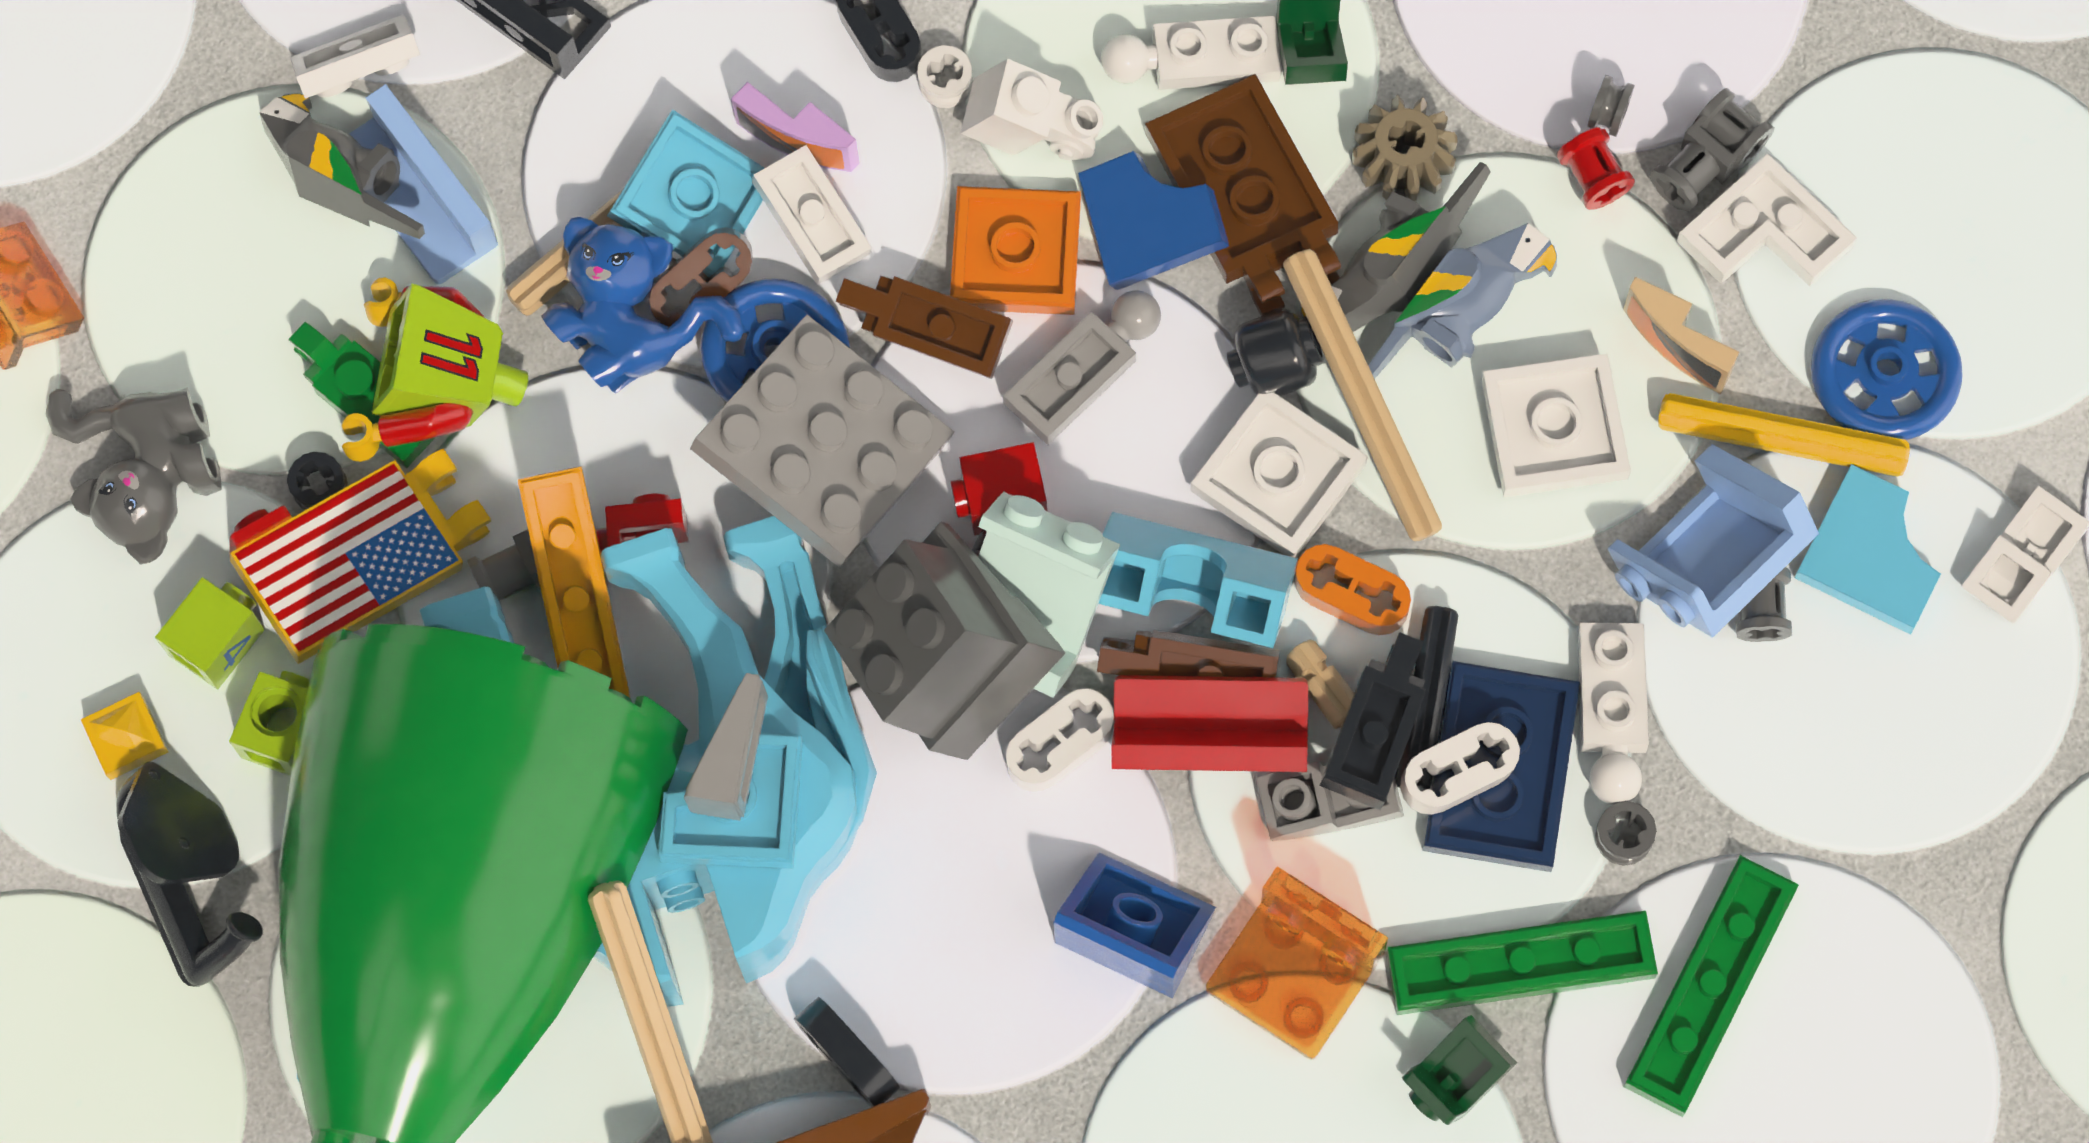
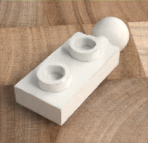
[1101,15,1282,90]
[1578,623,1649,804]

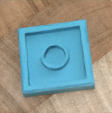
[607,109,764,278]

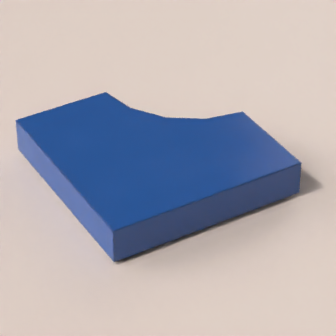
[1078,151,1229,290]

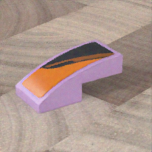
[731,81,860,172]

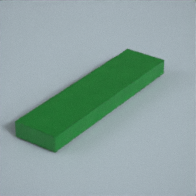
[1623,855,1799,1118]
[1386,910,1658,1015]

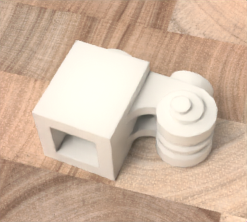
[960,58,1103,160]

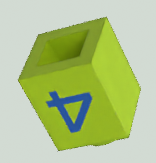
[155,577,264,690]

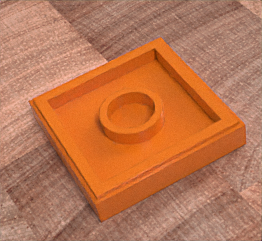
[950,186,1081,315]

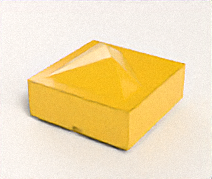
[80,692,169,780]

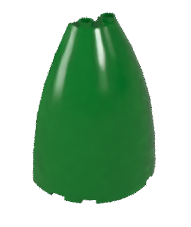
[278,624,688,1143]

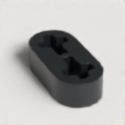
[836,0,922,82]
[793,996,901,1107]

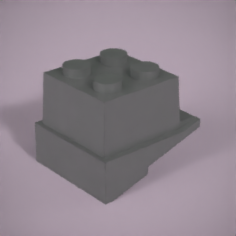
[824,521,1065,760]

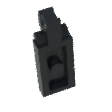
[1319,632,1426,810]

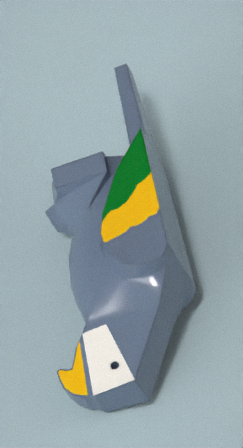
[1368,223,1557,379]

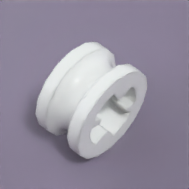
[917,45,973,108]

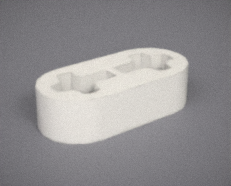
[1006,689,1114,792]
[1400,722,1520,815]

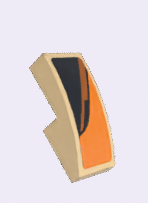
[1623,277,1739,395]

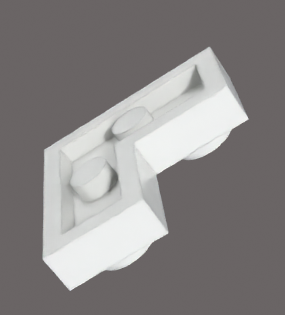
[1677,153,1857,287]

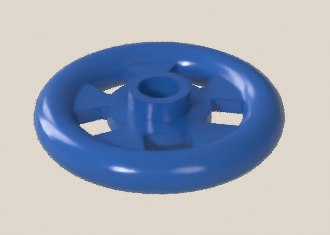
[701,279,850,403]
[1811,299,1963,440]

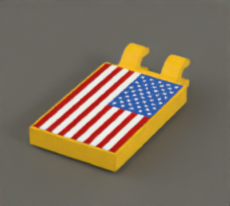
[230,448,491,664]

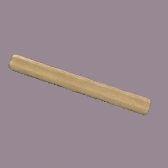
[1283,249,1442,541]
[588,881,713,1143]

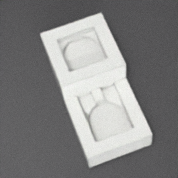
[1961,485,2089,625]

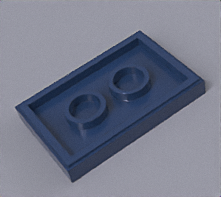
[1423,661,1580,872]

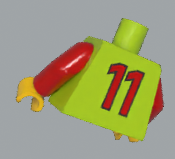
[342,277,529,462]

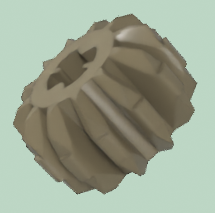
[1352,94,1458,201]

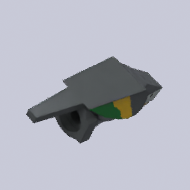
[259,93,425,239]
[1301,162,1491,332]

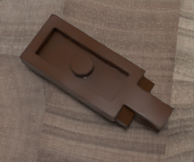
[835,275,1014,379]
[1097,630,1280,677]

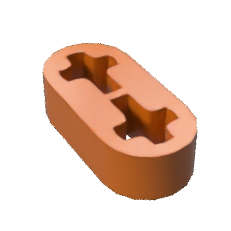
[1295,544,1411,635]

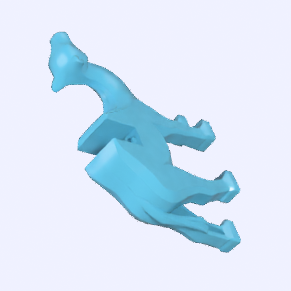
[297,516,877,1084]

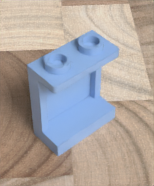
[1608,444,1819,638]

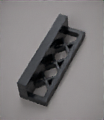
[456,0,611,80]

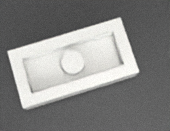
[290,14,421,99]
[752,145,872,285]

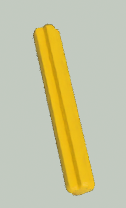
[1658,393,1910,477]

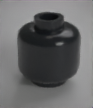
[1227,309,1325,396]

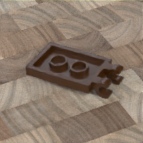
[1145,74,1341,316]

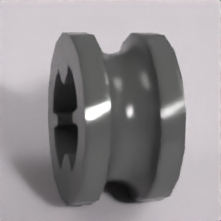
[1587,75,1635,137]
[1595,801,1657,866]

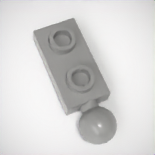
[1003,290,1161,445]

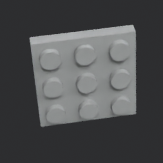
[690,315,955,568]

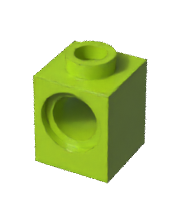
[229,671,310,776]

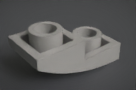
[1256,761,1404,841]

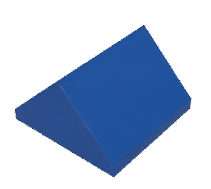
[1053,852,1216,999]

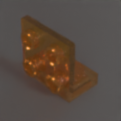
[1206,866,1389,1060]

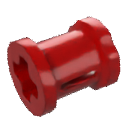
[1556,127,1635,210]

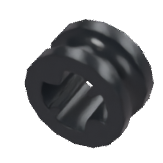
[287,452,349,511]

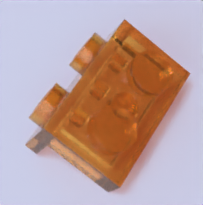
[0,221,84,370]

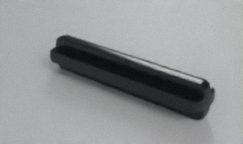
[1396,606,1459,792]

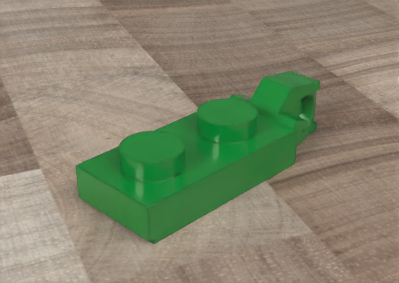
[288,321,436,468]

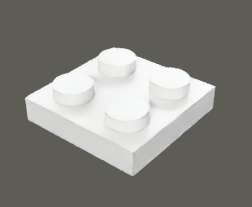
[1481,353,1631,498]
[1190,392,1368,558]

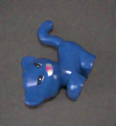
[541,217,744,394]

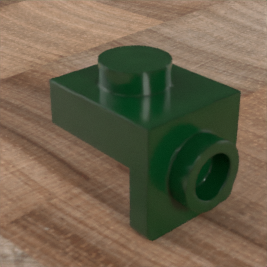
[1276,0,1348,85]
[1402,1015,1517,1125]

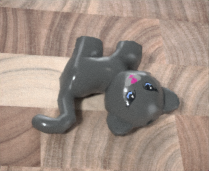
[45,387,222,565]

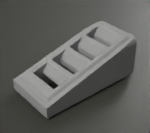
[684,673,768,821]

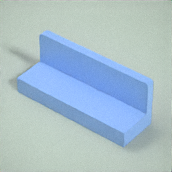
[349,84,498,285]

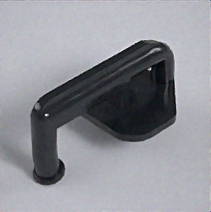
[116,762,263,987]

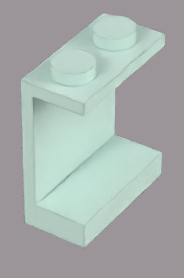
[978,492,1120,698]

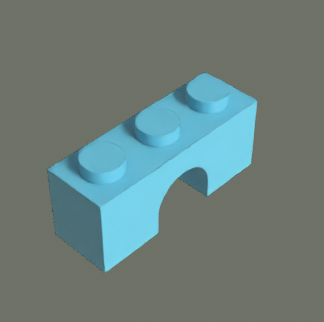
[1099,512,1298,648]

